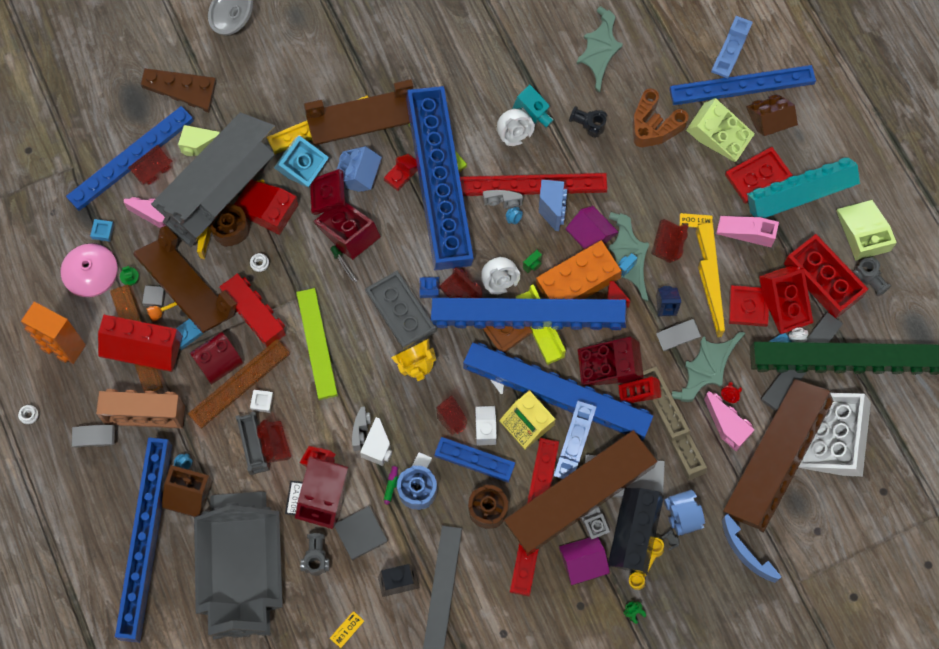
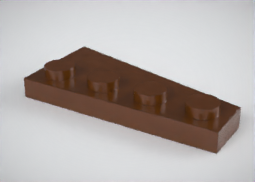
[141,68,216,113]

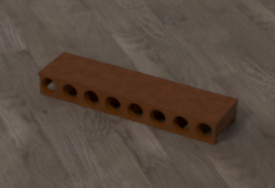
[723,379,833,533]
[504,430,657,556]

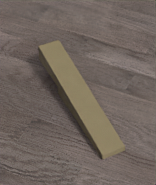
[643,366,707,481]

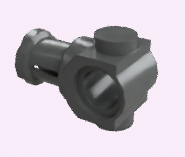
[853,257,891,296]
[300,533,330,576]

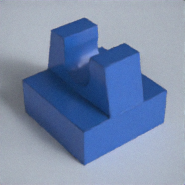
[420,277,439,298]

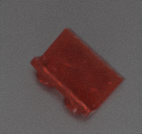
[128,145,172,185]
[651,219,688,263]
[439,267,482,298]
[257,419,291,463]

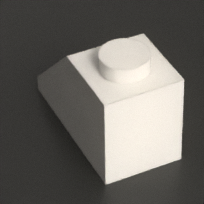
[476,406,496,445]
[360,417,392,466]

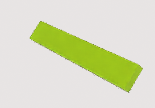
[296,288,338,400]

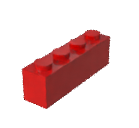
[219,273,286,349]

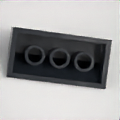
[608,488,664,575]

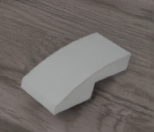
[483,190,523,209]
[656,319,701,351]
[352,407,371,451]
[72,425,115,448]
[582,507,610,540]

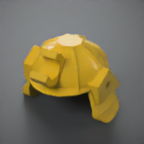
[391,339,436,381]

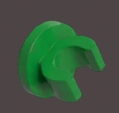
[120,266,139,286]
[623,601,646,624]

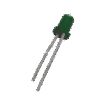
[330,246,357,282]

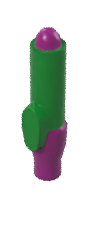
[383,466,398,505]

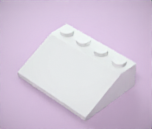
[798,393,871,477]

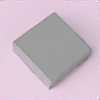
[142,286,165,307]

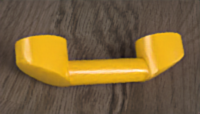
[629,538,664,590]

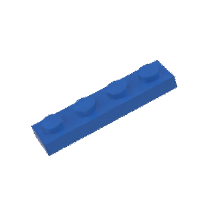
[434,437,515,483]

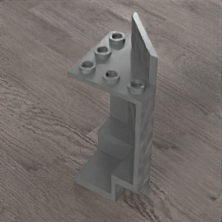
[151,112,275,247]
[194,492,282,640]

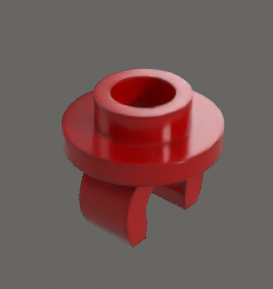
[721,382,742,403]

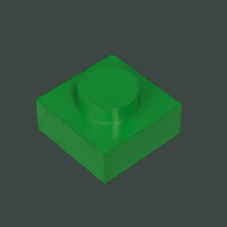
[523,250,542,273]

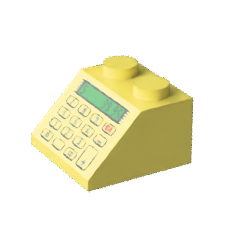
[499,390,555,450]

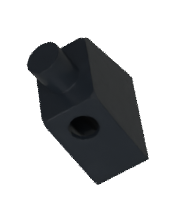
[378,564,420,597]

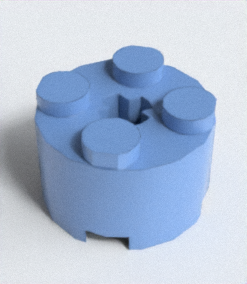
[397,465,437,510]
[664,490,705,536]

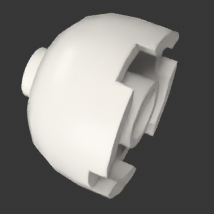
[497,109,535,146]
[481,257,521,295]

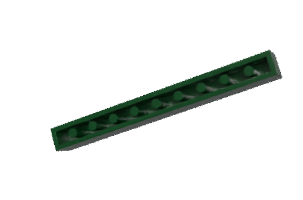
[750,342,939,375]

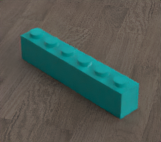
[747,158,860,218]

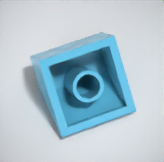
[274,135,329,187]

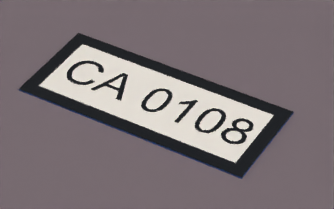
[285,480,303,515]

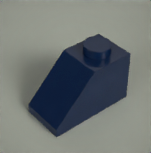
[656,286,681,316]

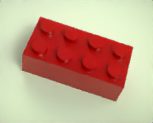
[784,234,868,319]

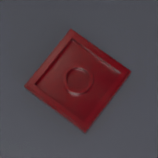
[310,169,345,215]

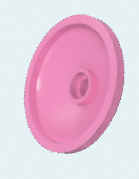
[61,244,118,297]

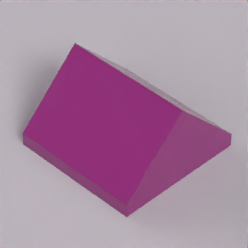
[565,206,618,250]
[559,537,610,586]

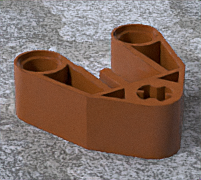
[633,89,688,147]

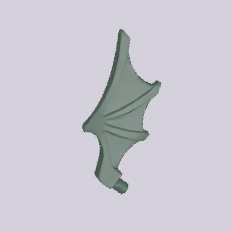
[577,6,623,92]
[608,212,649,302]
[672,332,745,402]

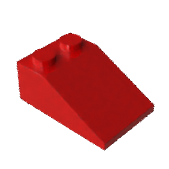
[234,180,298,235]
[759,266,814,334]

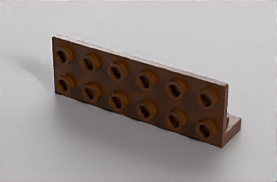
[304,79,413,145]
[133,225,237,333]

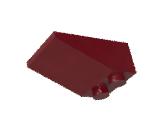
[313,202,381,260]

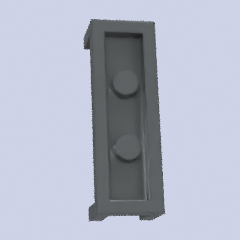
[235,411,269,475]

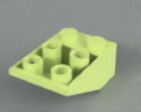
[686,98,755,162]
[836,200,897,261]

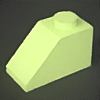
[178,125,220,156]

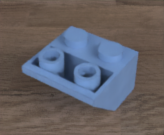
[336,146,382,192]
[539,180,567,231]

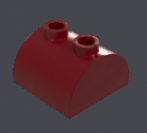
[189,332,243,385]

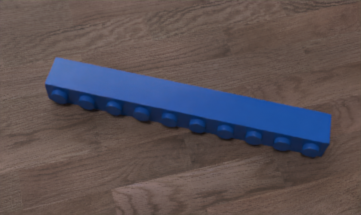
[431,298,627,330]
[463,342,653,442]
[115,438,172,643]

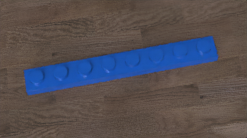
[669,65,816,105]
[66,106,194,211]

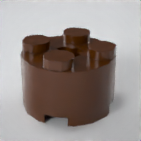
[209,203,249,247]
[468,484,508,529]

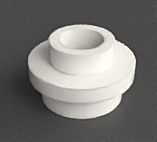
[250,253,269,272]
[789,327,808,342]
[18,405,39,424]

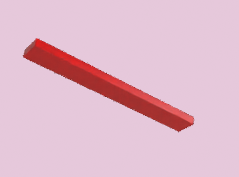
[460,173,607,196]
[510,438,559,597]

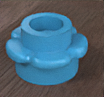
[506,207,523,224]
[174,453,193,470]

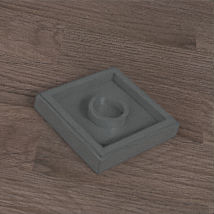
[334,506,388,561]

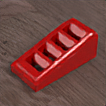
[618,376,661,403]

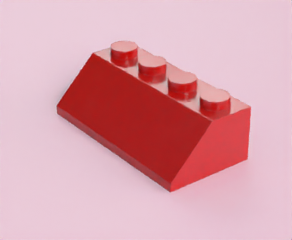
[98,314,183,372]

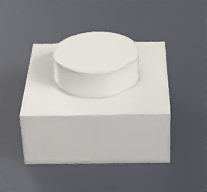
[250,390,274,413]

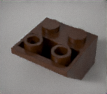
[746,95,798,136]
[162,465,213,517]

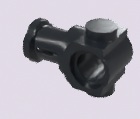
[569,106,607,138]

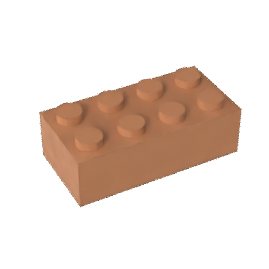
[96,389,185,429]

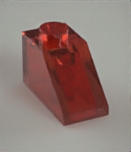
[436,395,467,435]

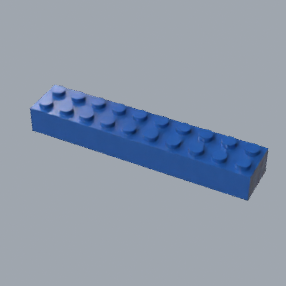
[406,86,474,271]

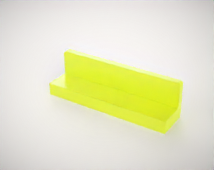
[515,285,566,365]

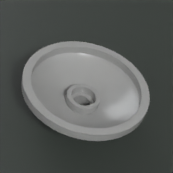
[208,0,253,36]

